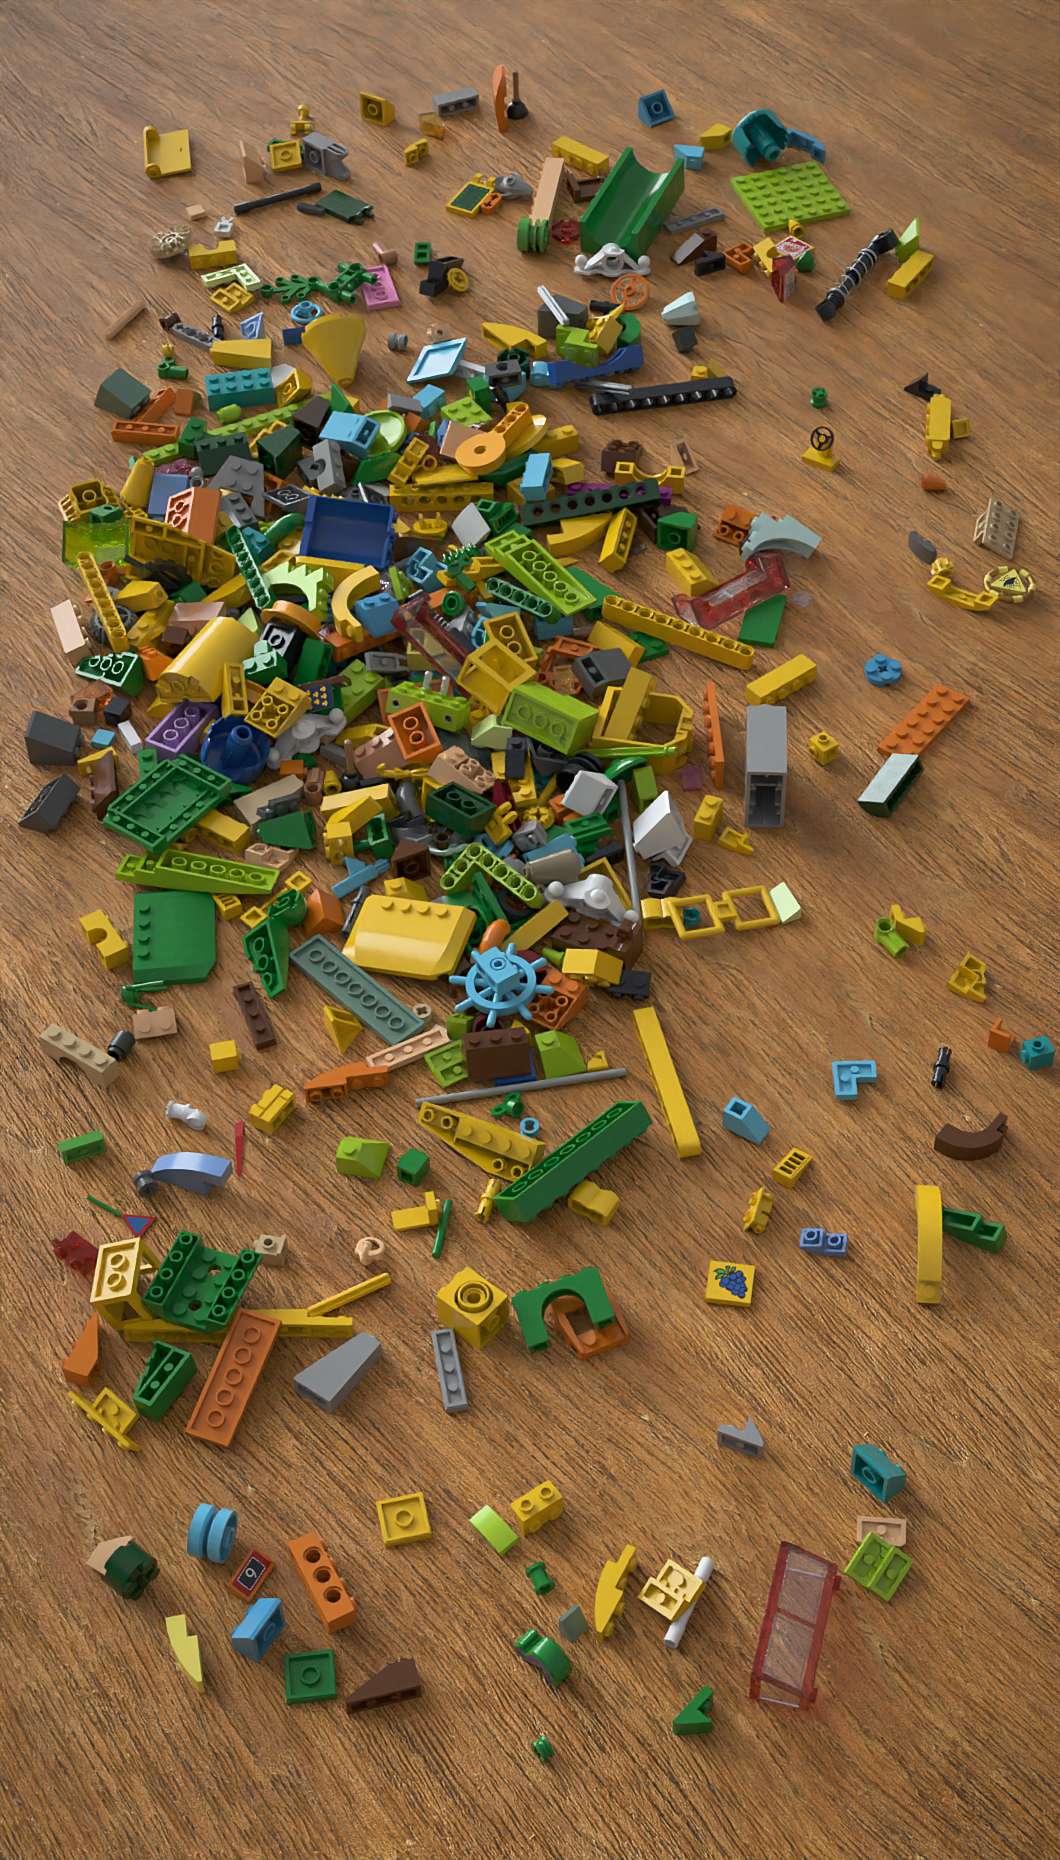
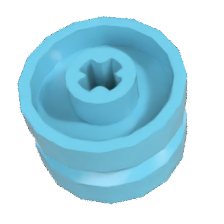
[187,1503,238,1564]

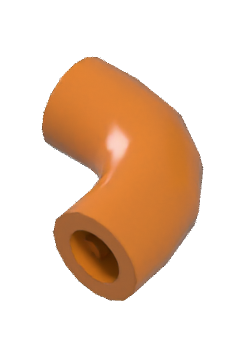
[478,919,511,955]

